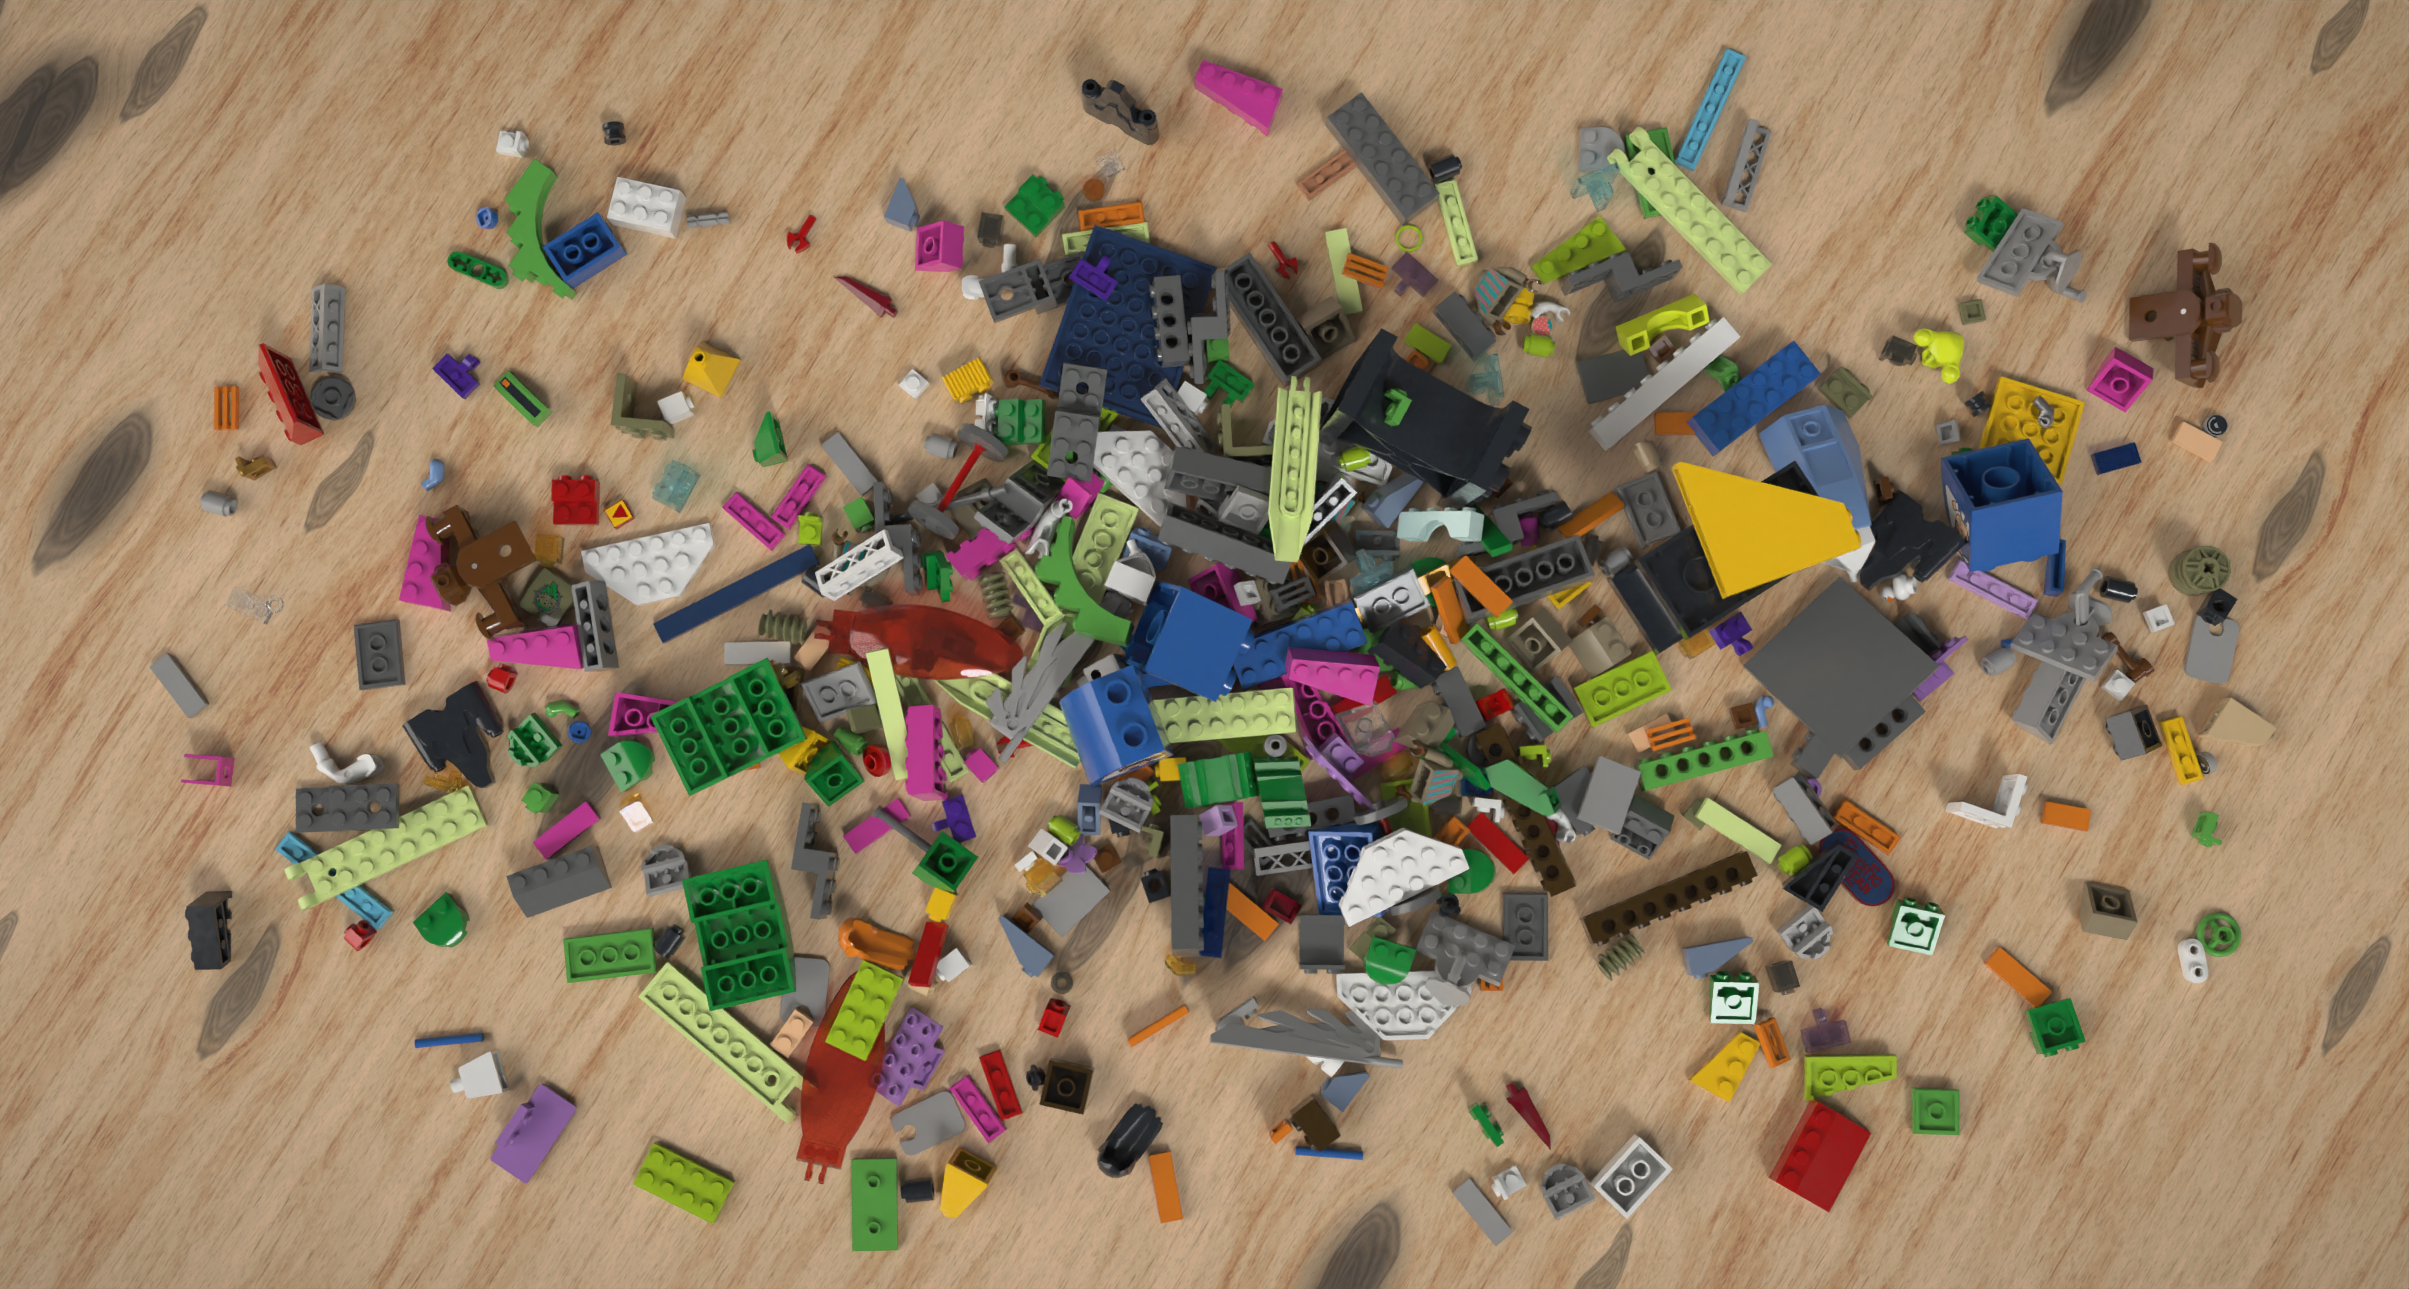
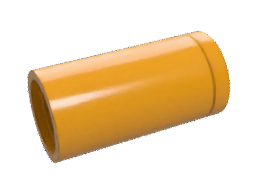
[1418,625,1457,673]

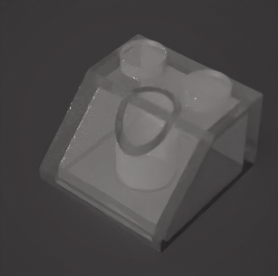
[1335,701,1395,757]

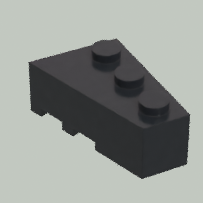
[1367,617,1447,689]
[1782,839,1858,912]
[185,891,232,970]

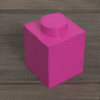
[964,748,1000,783]

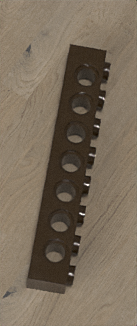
[1474,722,1577,897]
[1580,851,1758,946]

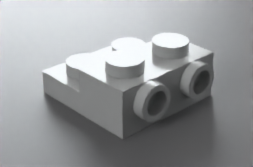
[1218,485,1269,535]
[1215,996,1259,1031]

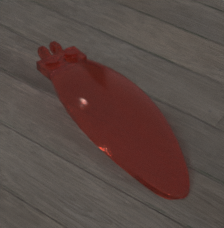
[814,604,1023,680]
[796,971,885,1184]

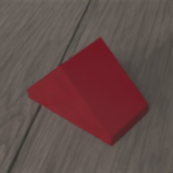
[1261,888,1302,924]

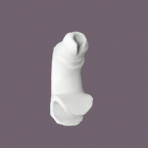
[1531,301,1570,323]
[1547,808,1576,843]

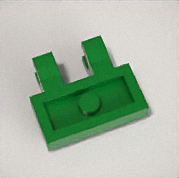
[1204,360,1255,409]
[1469,1102,1504,1147]

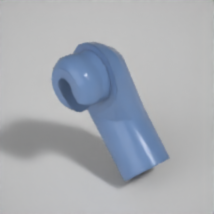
[421,459,445,491]
[1754,695,1774,728]

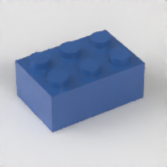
[543,212,628,289]

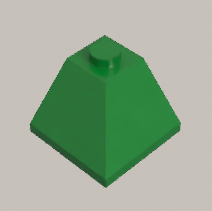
[752,411,788,467]
[804,741,865,807]
[912,831,978,893]

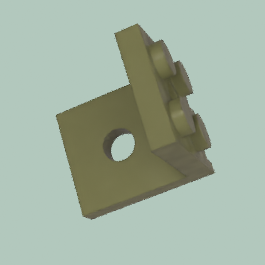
[611,373,675,441]
[1217,404,1274,463]

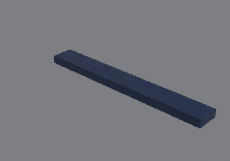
[653,544,820,644]

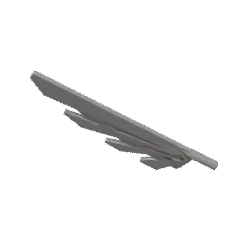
[986,598,1122,763]
[1210,1009,1403,1069]

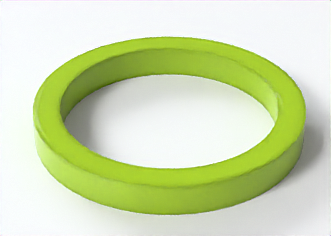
[1395,225,1422,252]

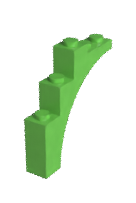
[504,159,576,300]
[1035,516,1134,647]

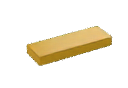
[2158,715,2204,785]

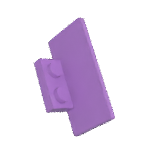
[1912,636,1968,702]
[1303,733,1372,809]
[868,1007,945,1106]
[490,1084,577,1184]

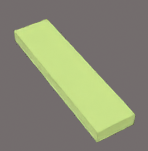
[1434,179,1478,267]
[1062,222,1150,257]
[1325,228,1363,316]
[999,548,1064,629]
[1695,798,1782,864]

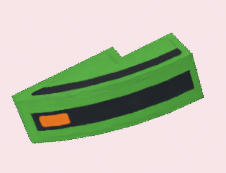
[493,370,553,428]

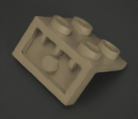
[1252,573,1302,629]

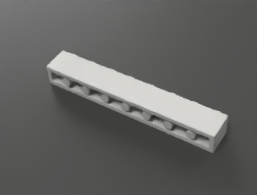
[1588,317,1740,451]

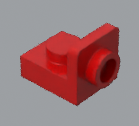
[1037,998,1071,1038]

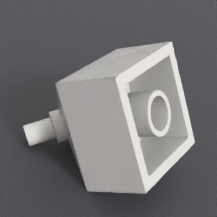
[1823,526,1875,582]
[1105,539,1157,606]

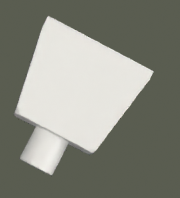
[450,1050,510,1098]

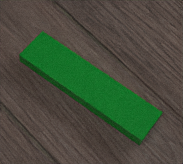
[1458,503,1513,557]

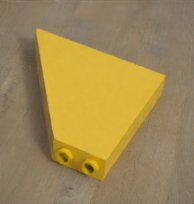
[1671,462,1861,599]

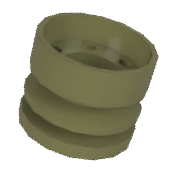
[2168,546,2231,596]

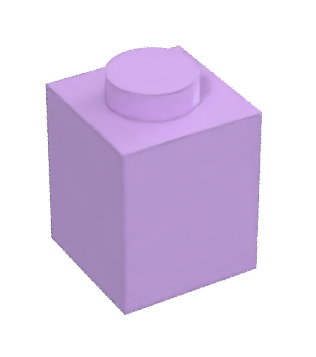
[1199,805,1238,836]

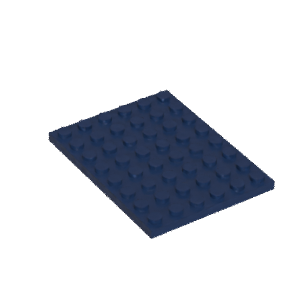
[1039,225,1217,429]

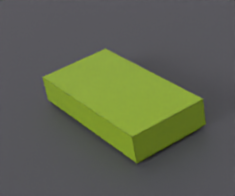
[1403,323,1452,365]

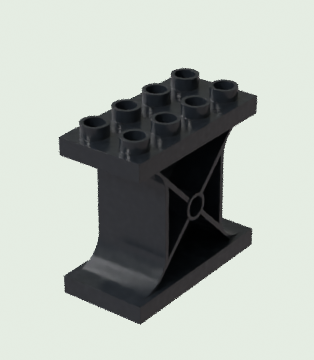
[1319,328,1532,509]
[1608,461,1819,655]

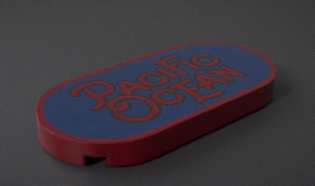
[1818,829,1895,906]

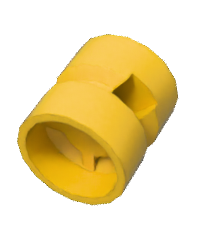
[1502,287,1535,324]

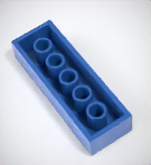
[1687,341,1821,457]
[1233,599,1367,690]

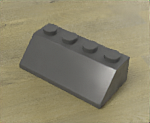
[506,846,612,918]

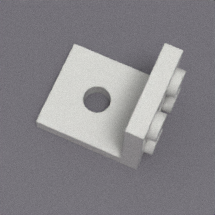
[1945,774,2028,829]

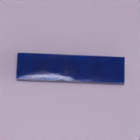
[1199,867,1231,958]

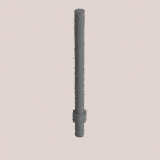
[893,485,1009,524]

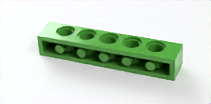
[1460,623,1573,734]
[1634,728,1774,792]

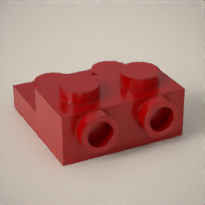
[551,475,600,526]

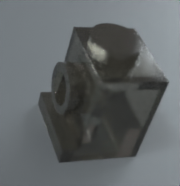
[1879,335,1917,366]

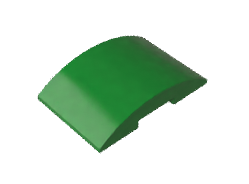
[650,658,807,796]
[682,859,796,1011]

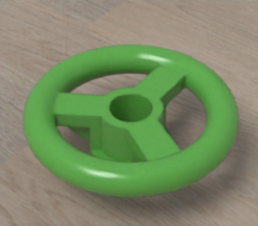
[2196,912,2241,957]

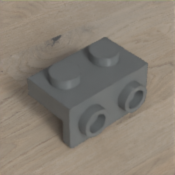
[1355,530,1400,562]

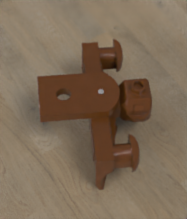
[2129,242,2242,388]
[425,505,537,641]

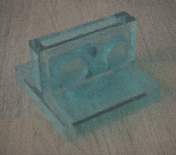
[1570,162,1620,212]
[1465,353,1504,406]
[1349,549,1394,596]

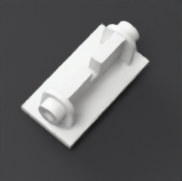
[975,393,998,437]

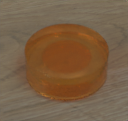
[1083,179,1105,202]

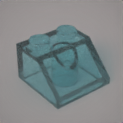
[652,460,701,513]

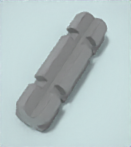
[687,211,730,228]

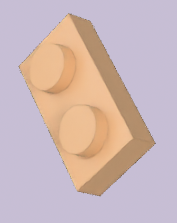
[770,1008,815,1058]

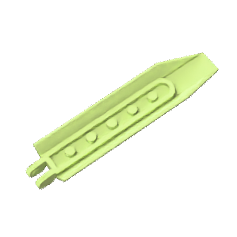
[1268,376,1322,562]
[928,657,1081,769]

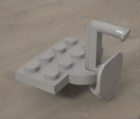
[1977,208,2087,303]
[2011,568,2118,682]
[1416,911,1515,1005]

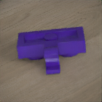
[1069,255,1118,302]
[432,353,481,400]
[1709,612,1753,656]
[932,795,976,843]

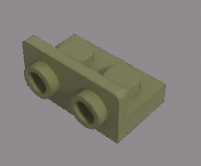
[1818,367,1873,419]
[1141,823,1166,859]

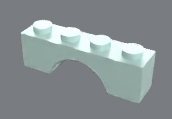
[1397,507,1484,542]

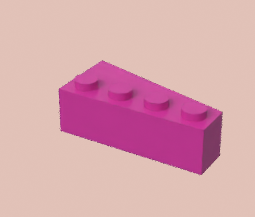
[1195,60,1283,136]
[945,526,1035,581]
[486,623,584,669]
[1285,647,1380,706]
[1278,674,1355,761]
[608,692,677,737]
[905,705,948,801]

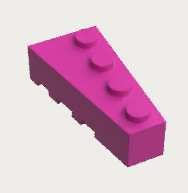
[399,515,451,612]

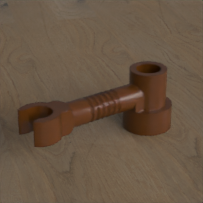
[1003,370,1058,399]
[2101,632,2155,683]

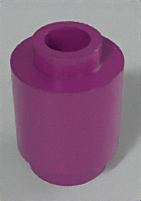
[1519,514,1540,547]

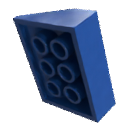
[1308,823,1388,917]

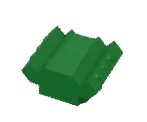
[1178,751,1259,809]
[1253,756,1311,828]

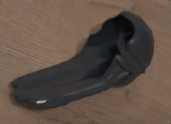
[1097,1103,1163,1178]

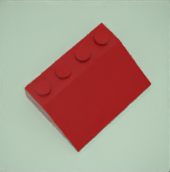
[258,343,325,445]
[1769,1100,1871,1212]

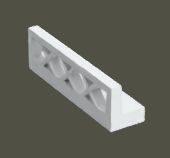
[815,529,904,601]

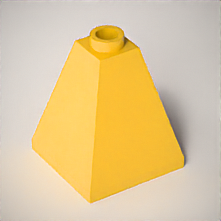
[682,341,741,398]
[778,727,832,776]
[940,1147,997,1219]

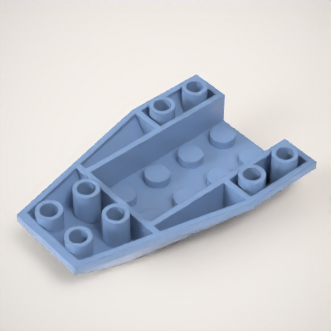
[1759,404,1871,530]

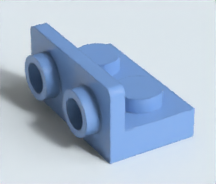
[1123,527,1174,571]

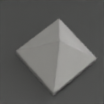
[1936,419,1961,446]

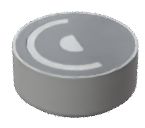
[2203,414,2228,437]
[2196,751,2217,775]

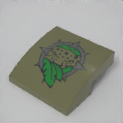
[519,567,574,627]

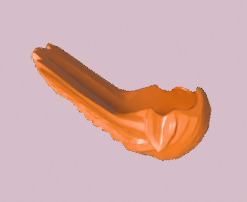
[838,917,915,970]

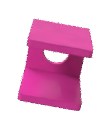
[1054,471,1105,519]
[181,754,235,787]

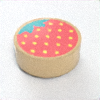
[1531,315,1553,336]

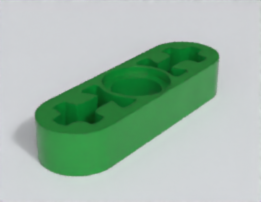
[447,251,509,289]

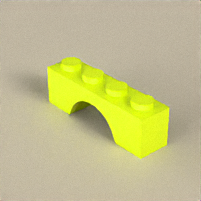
[1616,293,1709,356]

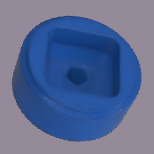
[476,207,498,229]
[567,721,591,743]

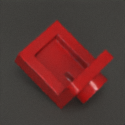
[1475,688,1514,722]

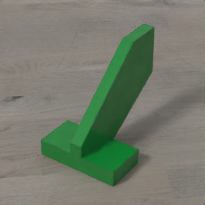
[1415,727,1491,791]
[1484,758,1562,817]

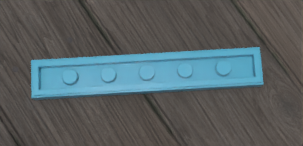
[1675,48,1747,171]
[275,831,394,929]

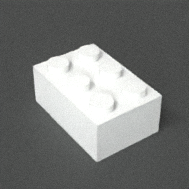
[607,177,686,239]
[1589,1134,1673,1219]

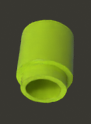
[1522,333,1555,358]
[1337,446,1371,472]
[1485,608,1519,631]
[1047,814,1081,846]
[1778,844,1813,876]

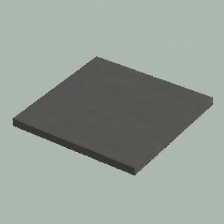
[1743,577,1939,759]

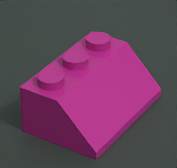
[1188,563,1258,624]

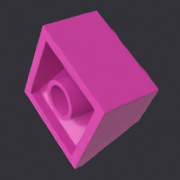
[915,220,964,272]
[2087,347,2154,412]

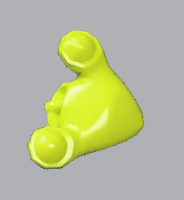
[1913,328,1965,384]

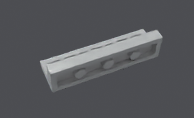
[1721,118,1771,212]
[309,283,345,373]
[1141,378,1218,454]
[1252,841,1313,876]

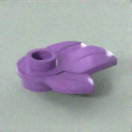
[1057,834,1097,874]

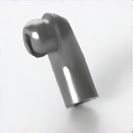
[2032,395,2054,428]

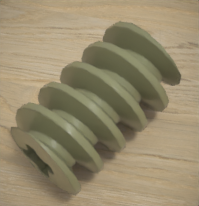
[978,572,1014,620]
[758,609,807,645]
[1594,934,1645,981]

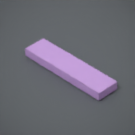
[1947,559,2038,620]

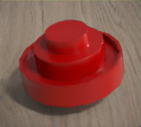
[863,744,891,777]

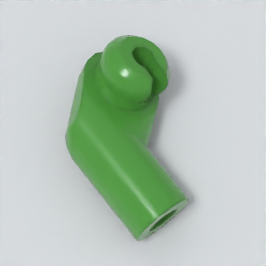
[545,700,580,719]

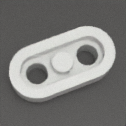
[2178,938,2208,983]

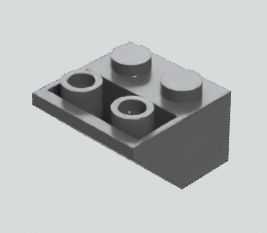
[1610,795,1675,860]

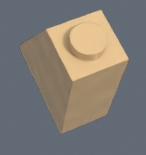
[2198,698,2276,747]

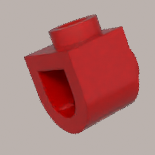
[486,663,518,694]
[344,920,377,951]

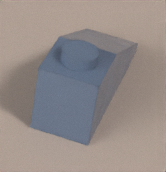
[1361,473,1424,528]
[999,914,1055,977]
[1682,936,1753,979]

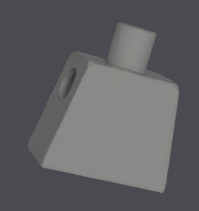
[1076,654,1127,687]

